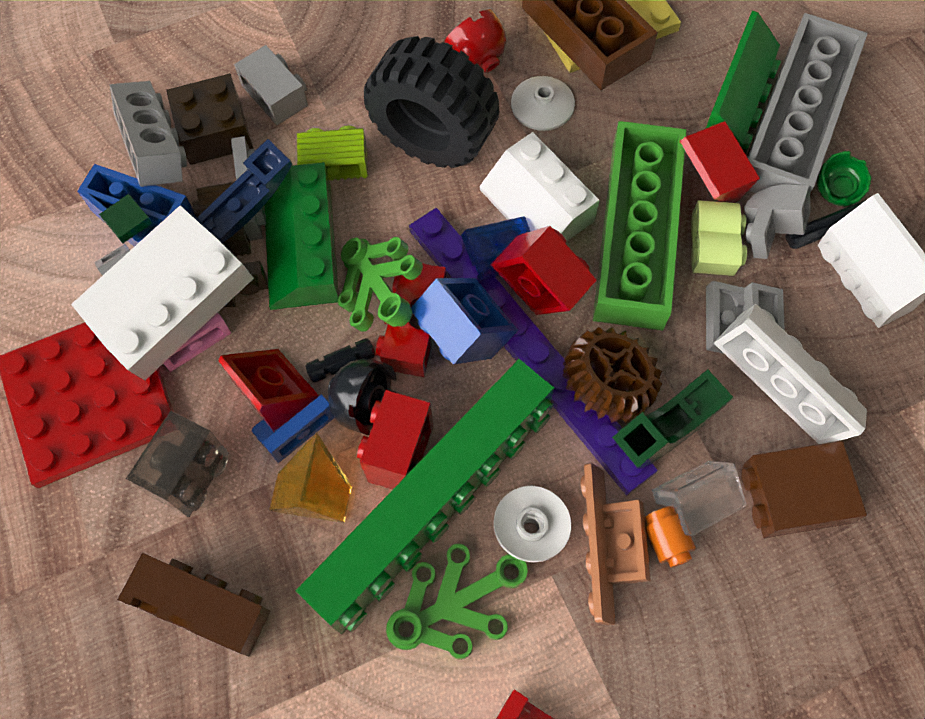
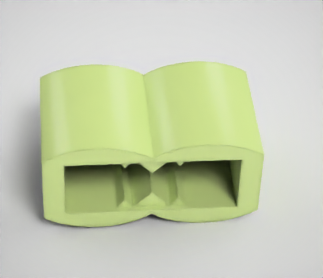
[691,200,747,276]

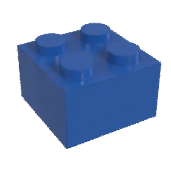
[411,278,518,365]

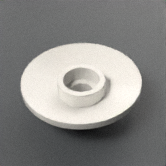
[511,76,575,131]
[494,486,571,562]

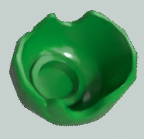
[816,151,872,207]

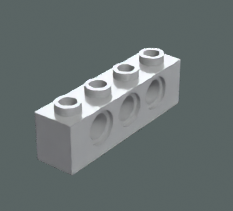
[110,81,187,187]

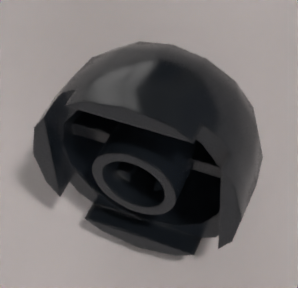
[328,358,397,435]

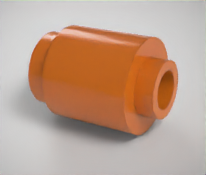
[645,506,697,568]

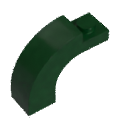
[612,369,734,468]

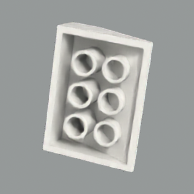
[71,206,254,380]

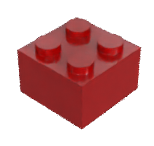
[491,226,597,315]
[357,390,434,490]

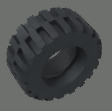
[364,36,500,168]

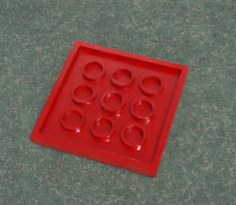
[0,322,180,488]

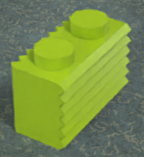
[297,125,368,181]

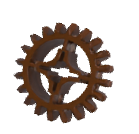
[562,327,662,423]

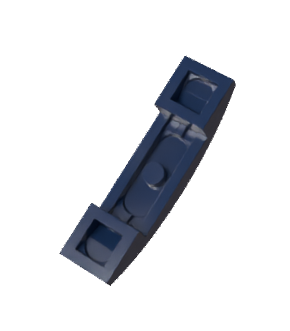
[190,139,293,243]

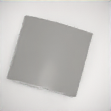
[706,281,785,353]

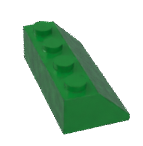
[705,11,781,154]
[264,162,339,310]

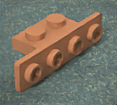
[581,463,651,625]

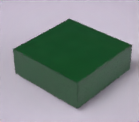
[99,194,152,244]

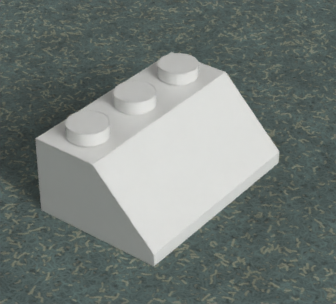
[480,132,600,242]
[817,193,925,328]

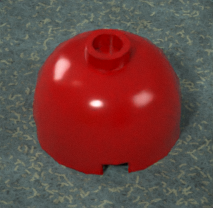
[444,9,506,73]

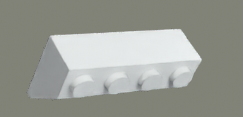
[714,304,867,444]

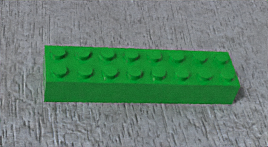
[295,359,554,634]

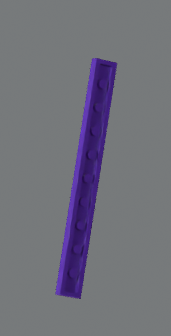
[409,208,658,496]

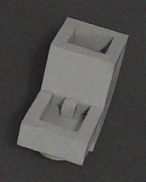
[744,184,811,259]

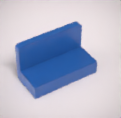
[252,394,335,463]

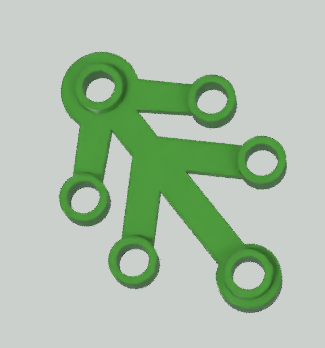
[338,237,423,332]
[386,544,528,660]

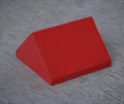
[680,121,760,203]
[218,349,319,432]

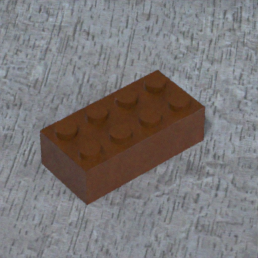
[522,0,658,91]

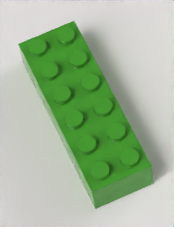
[592,121,686,331]

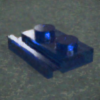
[461,216,531,281]

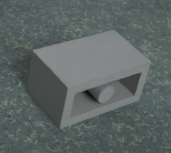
[234,45,308,125]

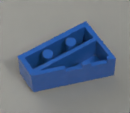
[77,164,194,247]

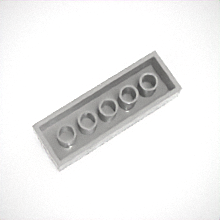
[747,13,868,193]

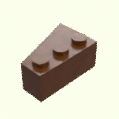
[117,553,271,656]

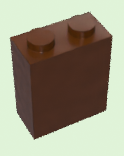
[741,440,867,539]

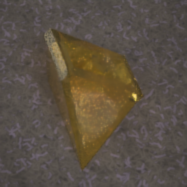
[269,433,352,523]

